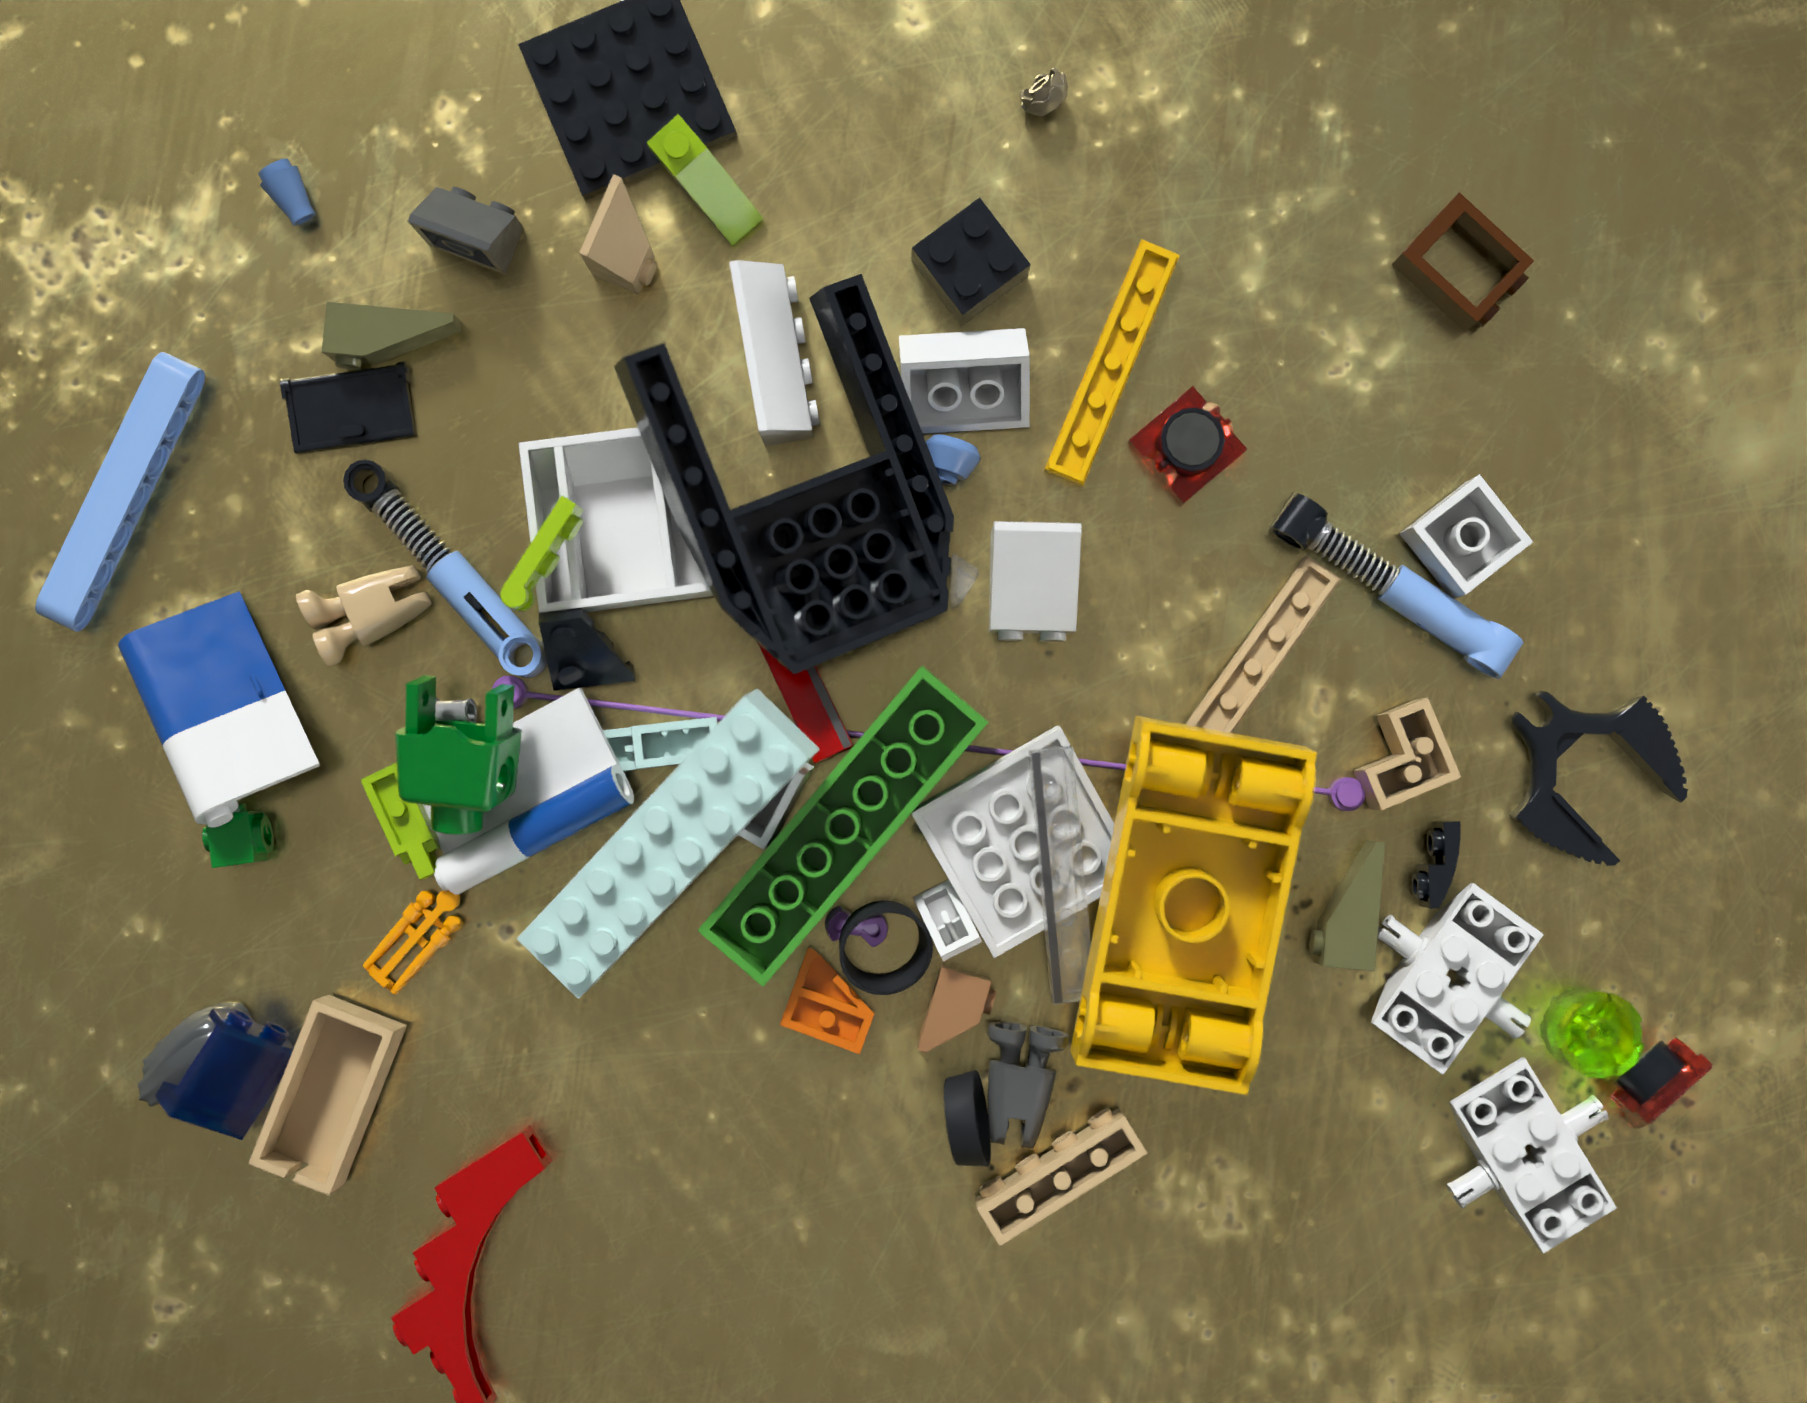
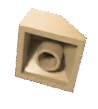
[579,174,657,295]

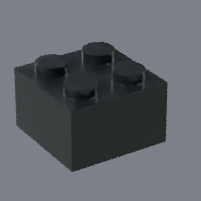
[911,197,1031,327]

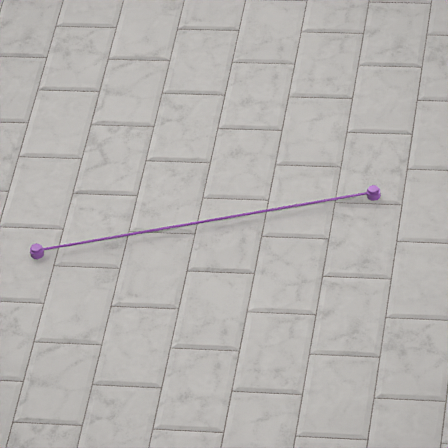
[492,675,1365,811]

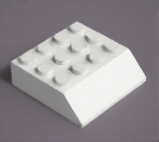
[518,427,714,613]

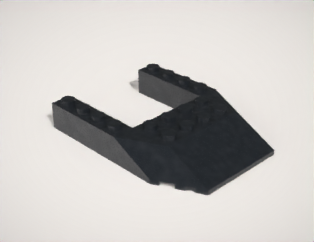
[614,274,954,674]

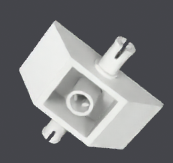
[1371,883,1544,1075]
[1446,1057,1617,1253]

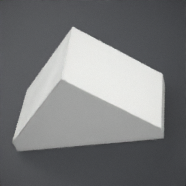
[913,880,982,961]

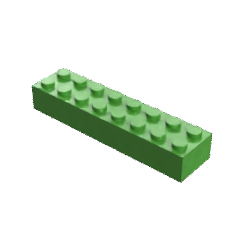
[697,666,989,987]

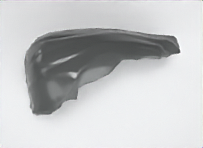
[138,1003,264,1109]

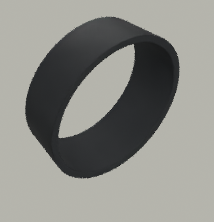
[839,900,933,995]
[944,1070,991,1167]

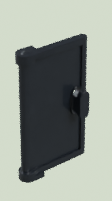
[280,361,416,454]

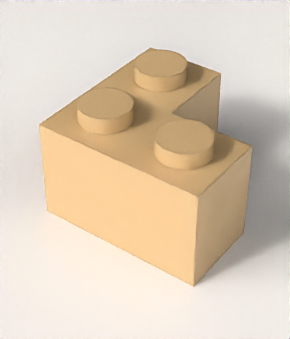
[1353,698,1462,810]

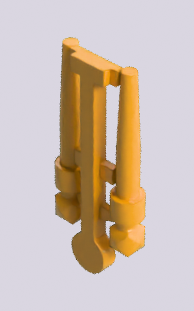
[362,890,463,995]

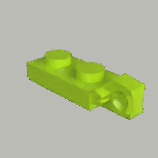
[361,762,440,880]

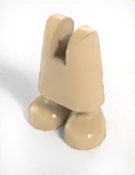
[296,565,432,667]

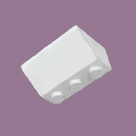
[899,328,1030,434]

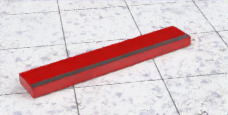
[757,642,853,765]

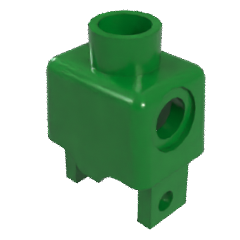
[395,675,522,835]

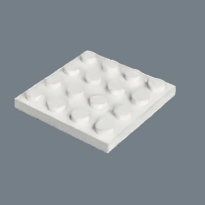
[911,725,1114,958]

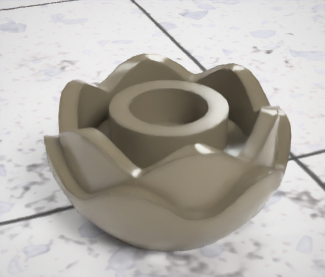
[1020,67,1068,116]

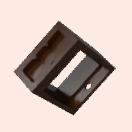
[1392,192,1534,332]

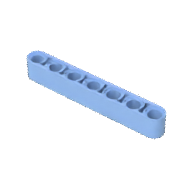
[35,352,205,632]

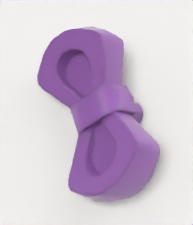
[825,906,888,947]

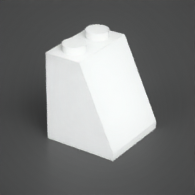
[989,522,1082,642]

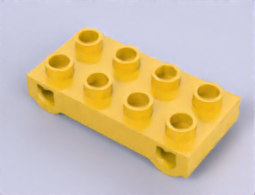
[1070,716,1317,1095]

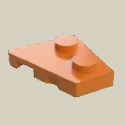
[780,946,875,1054]

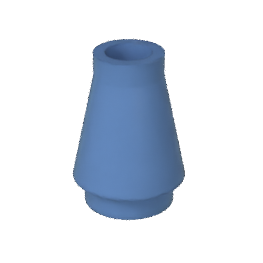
[258,158,316,226]

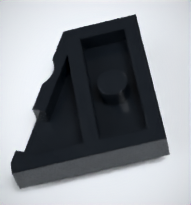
[538,608,635,691]

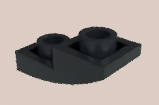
[1412,821,1461,909]

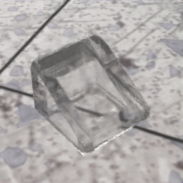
[950,554,980,609]

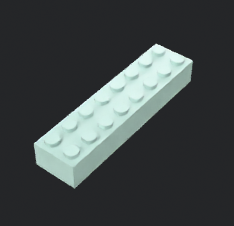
[517,688,820,999]

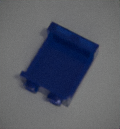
[155,1007,294,1140]

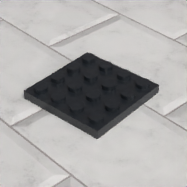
[518,0,737,200]

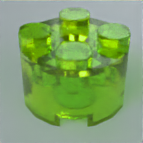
[1540,986,1644,1078]

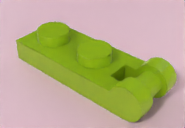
[500,495,584,612]

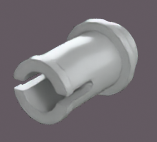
[435,698,477,723]

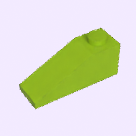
[646,114,764,246]

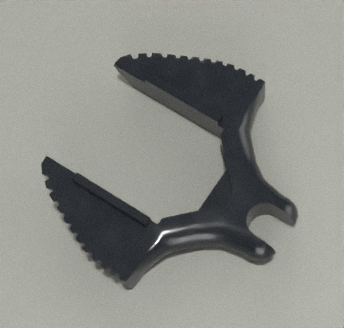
[1509,691,1688,866]

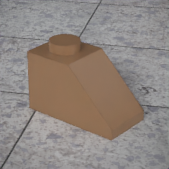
[917,963,996,1053]

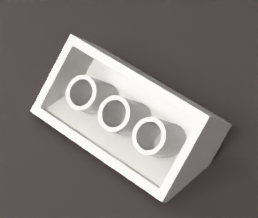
[729,260,820,446]

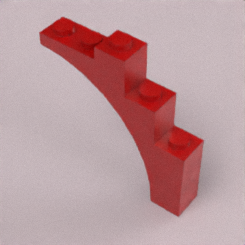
[391,1125,553,1403]

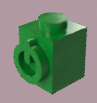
[202,804,274,868]

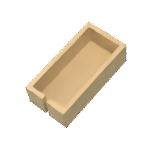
[248,995,407,1195]

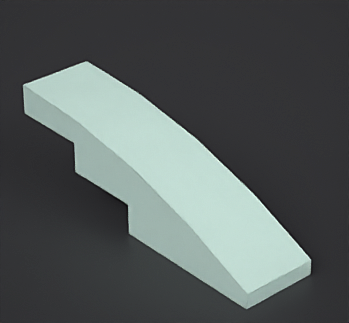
[603,717,717,771]

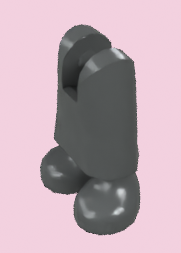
[987,1022,1069,1148]

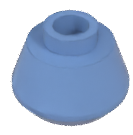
[926,434,981,486]

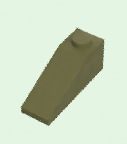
[322,302,463,370]
[1309,840,1385,971]

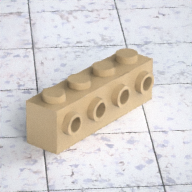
[975,1108,1148,1246]

